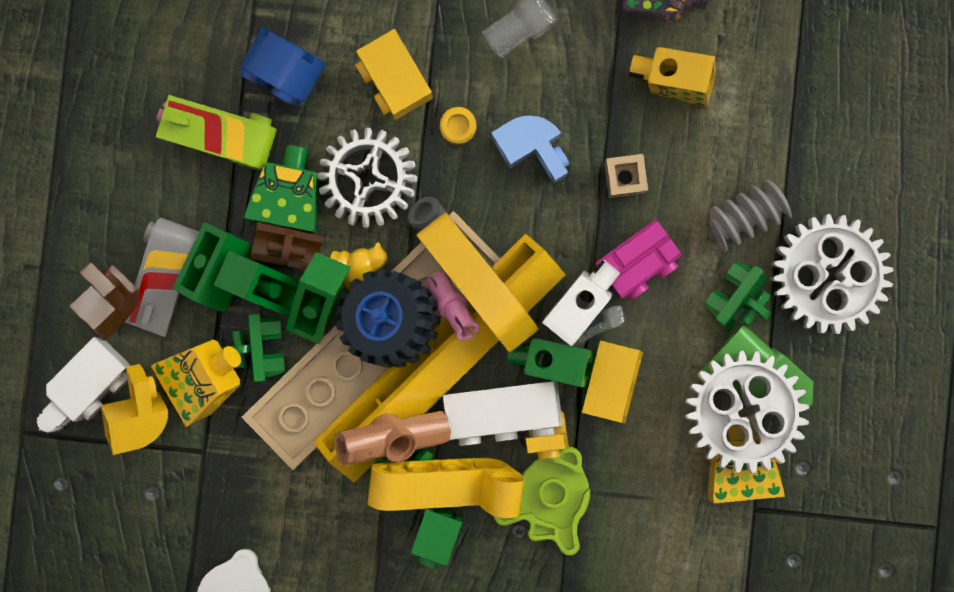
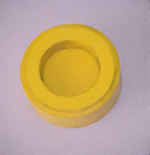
[440,107,476,145]

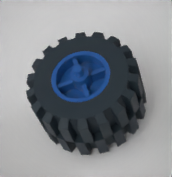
[336,269,440,368]

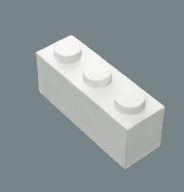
[443,381,563,446]

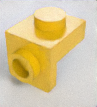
[526,411,569,459]

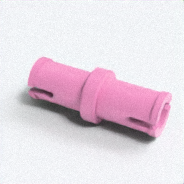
[426,271,479,340]

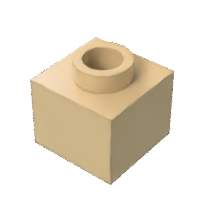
[604,154,648,198]

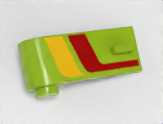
[155,95,277,171]

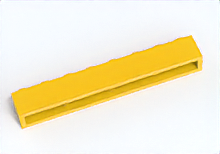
[313,234,566,483]

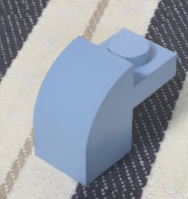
[491,116,569,184]

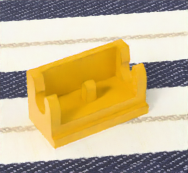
[582,341,643,423]

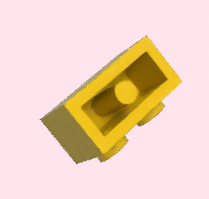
[355,29,433,120]

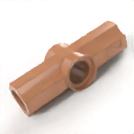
[334,411,451,466]

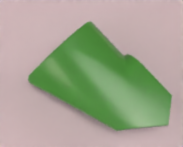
[696,324,814,406]

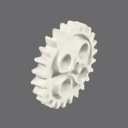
[771,214,894,334]
[685,351,809,474]

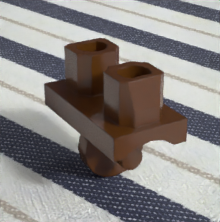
[250,221,324,270]

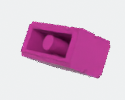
[594,219,682,301]

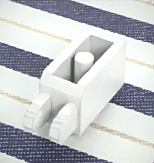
[36,337,131,433]

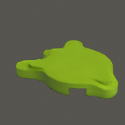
[493,446,590,555]

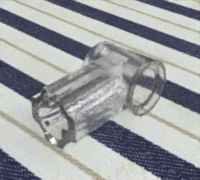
[482,0,560,59]

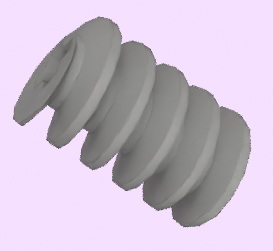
[709,179,792,252]

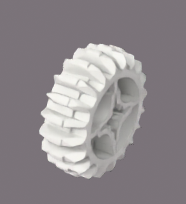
[317,128,417,228]

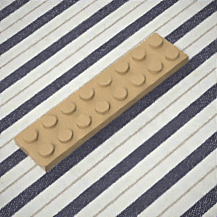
[242,211,500,470]

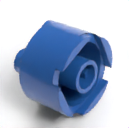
[239,26,327,106]

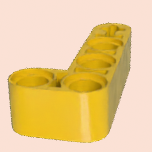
[416,212,539,353]
[367,458,524,518]

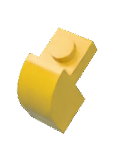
[101,364,168,455]

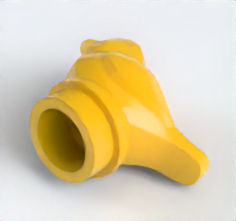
[330,242,388,292]

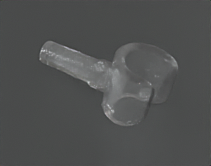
[579,306,625,343]

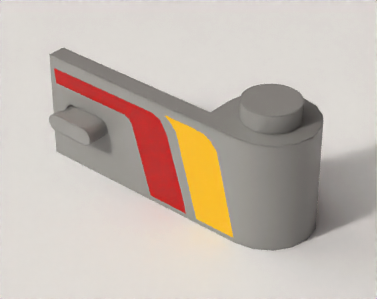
[125,217,199,337]

